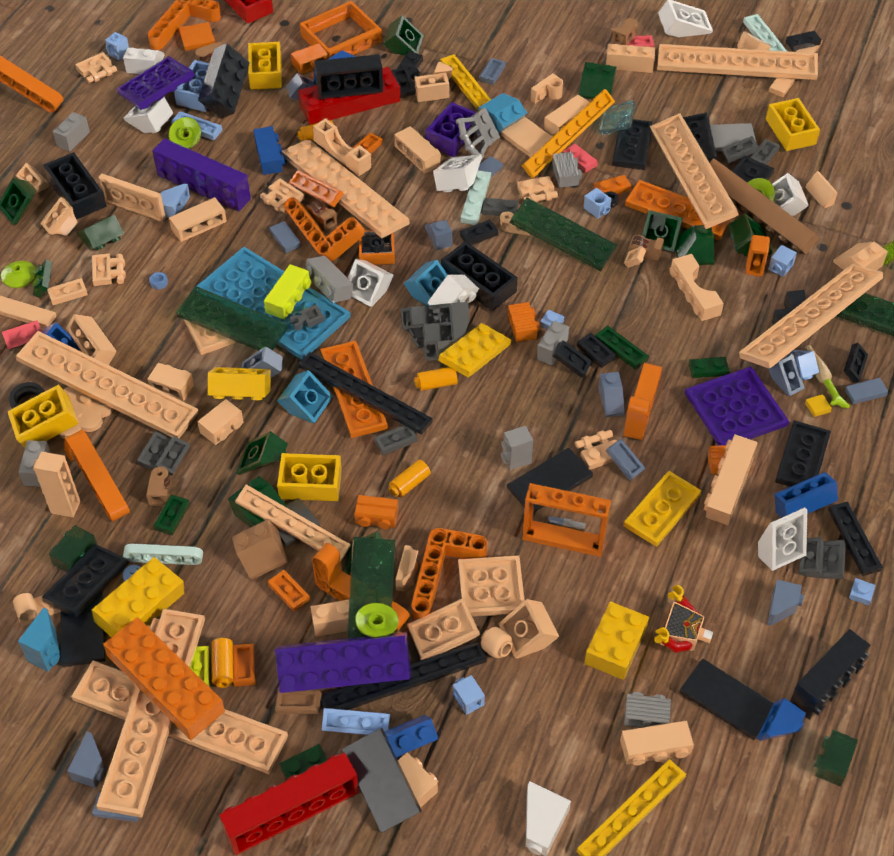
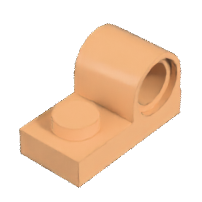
[530,73,563,103]
[13,593,60,627]

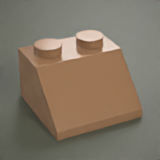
[232,520,288,580]

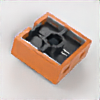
[359,230,395,265]

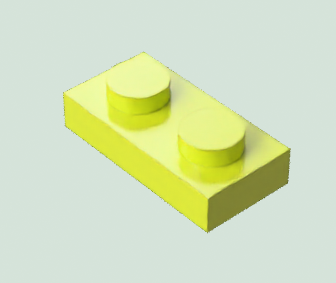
[190,646,210,686]

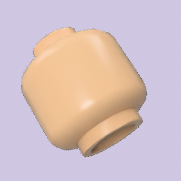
[481,627,513,659]

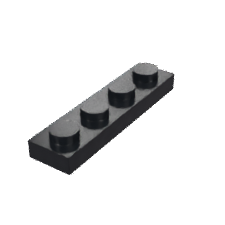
[828,502,883,576]

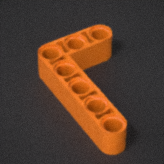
[148,0,221,50]
[0,56,63,113]
[284,197,365,262]
[623,363,663,440]
[63,429,130,522]
[412,528,487,621]
[312,543,410,633]

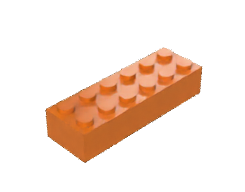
[103,617,225,740]

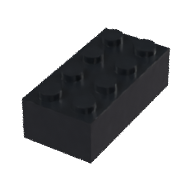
[198,43,250,119]
[314,54,383,99]
[43,152,107,220]
[441,241,518,311]
[790,629,871,720]

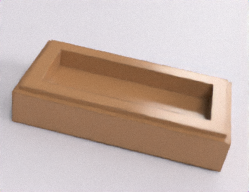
[275,691,322,714]

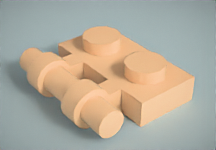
[75,52,117,83]
[517,176,558,204]
[260,178,305,214]
[92,253,126,286]
[575,430,617,470]

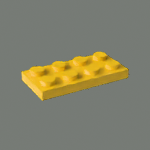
[438,323,511,378]
[623,471,702,547]

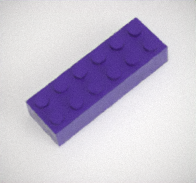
[152,138,251,212]
[275,632,411,693]

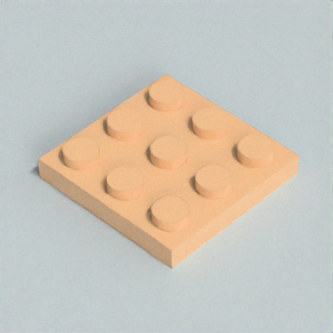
[458,556,525,616]

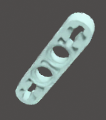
[123,544,203,565]

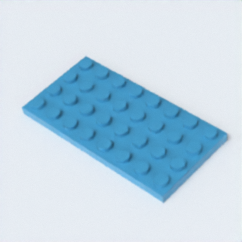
[195,247,351,360]

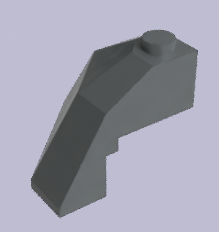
[400,302,470,361]

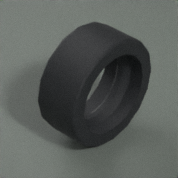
[9,382,45,409]

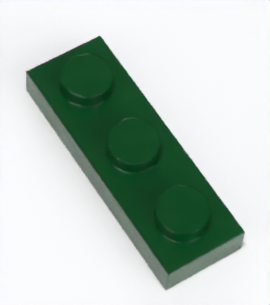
[595,325,649,370]

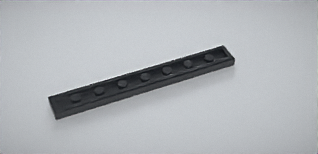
[298,352,433,435]
[320,641,487,712]

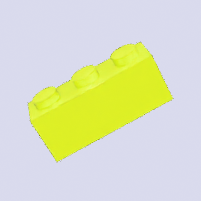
[264,264,311,320]

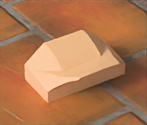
[737,32,771,50]
[41,197,78,236]
[396,545,419,592]

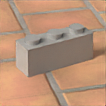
[305,255,354,303]

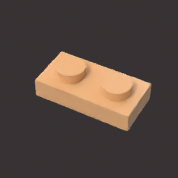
[47,278,88,305]

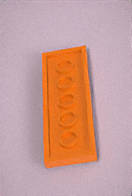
[625,180,733,241]
[321,340,388,438]

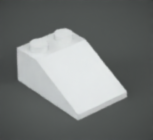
[658,0,713,37]
[433,154,482,193]
[758,508,807,571]

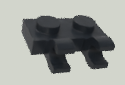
[391,67,420,98]

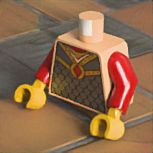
[654,585,713,653]

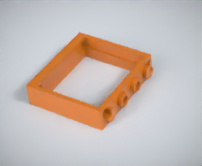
[300,1,383,59]
[522,483,611,557]

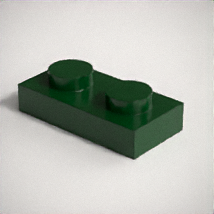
[33,259,52,298]
[689,357,730,378]
[153,494,190,536]
[279,744,328,780]

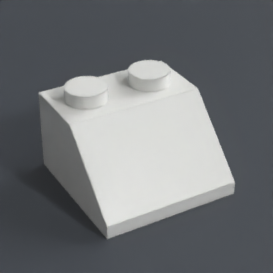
[123,48,165,74]
[124,97,173,133]
[772,173,809,216]
[348,259,394,307]
[427,275,479,305]

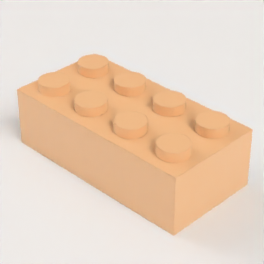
[704,434,758,526]

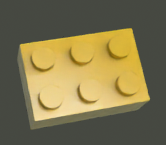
[248,42,282,90]
[766,98,820,151]
[208,367,271,400]
[7,384,79,448]
[277,453,342,501]
[584,601,649,680]

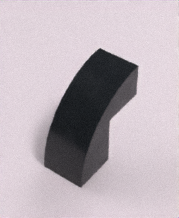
[772,290,806,325]

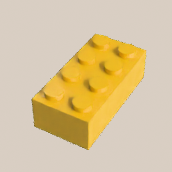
[92,557,184,637]

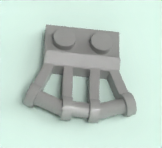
[456,108,500,160]

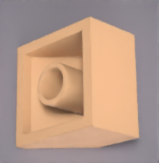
[833,242,888,270]
[498,599,559,659]

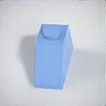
[161,184,190,218]
[789,349,819,380]

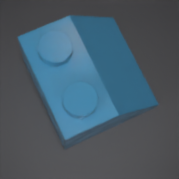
[478,93,527,134]
[404,260,448,306]
[277,370,333,424]
[18,608,61,672]

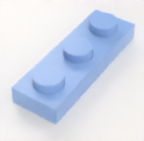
[171,111,222,140]
[322,708,390,735]

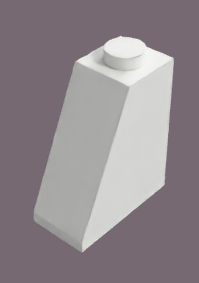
[526,781,571,856]

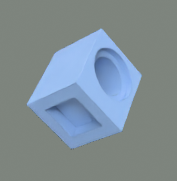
[105,32,129,61]
[583,188,611,219]
[768,245,797,277]
[453,675,485,715]

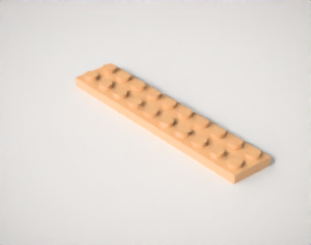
[657,44,818,80]
[650,113,738,229]
[282,140,409,238]
[739,264,883,369]
[16,331,198,438]
[96,609,205,818]
[71,661,288,774]

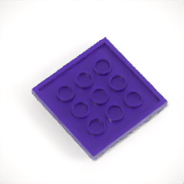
[116,56,195,110]
[685,367,789,445]

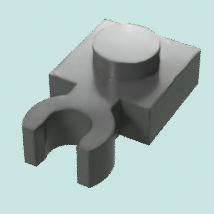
[290,305,325,331]

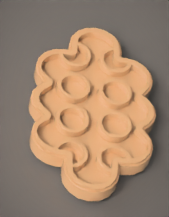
[58,387,113,439]

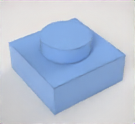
[540,310,564,329]
[849,578,876,605]

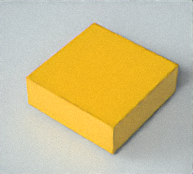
[805,394,832,417]

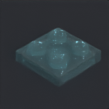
[599,100,636,135]

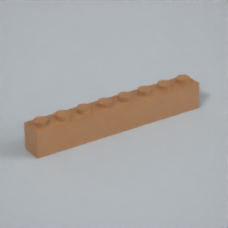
[710,158,819,255]

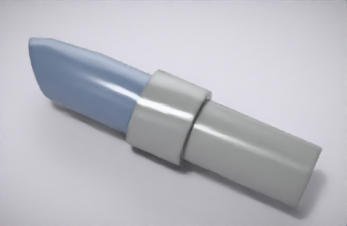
[548,517,586,531]

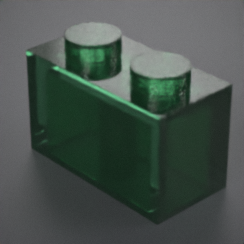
[49,525,97,572]
[814,730,858,787]

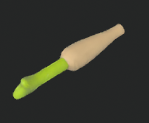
[805,345,850,409]

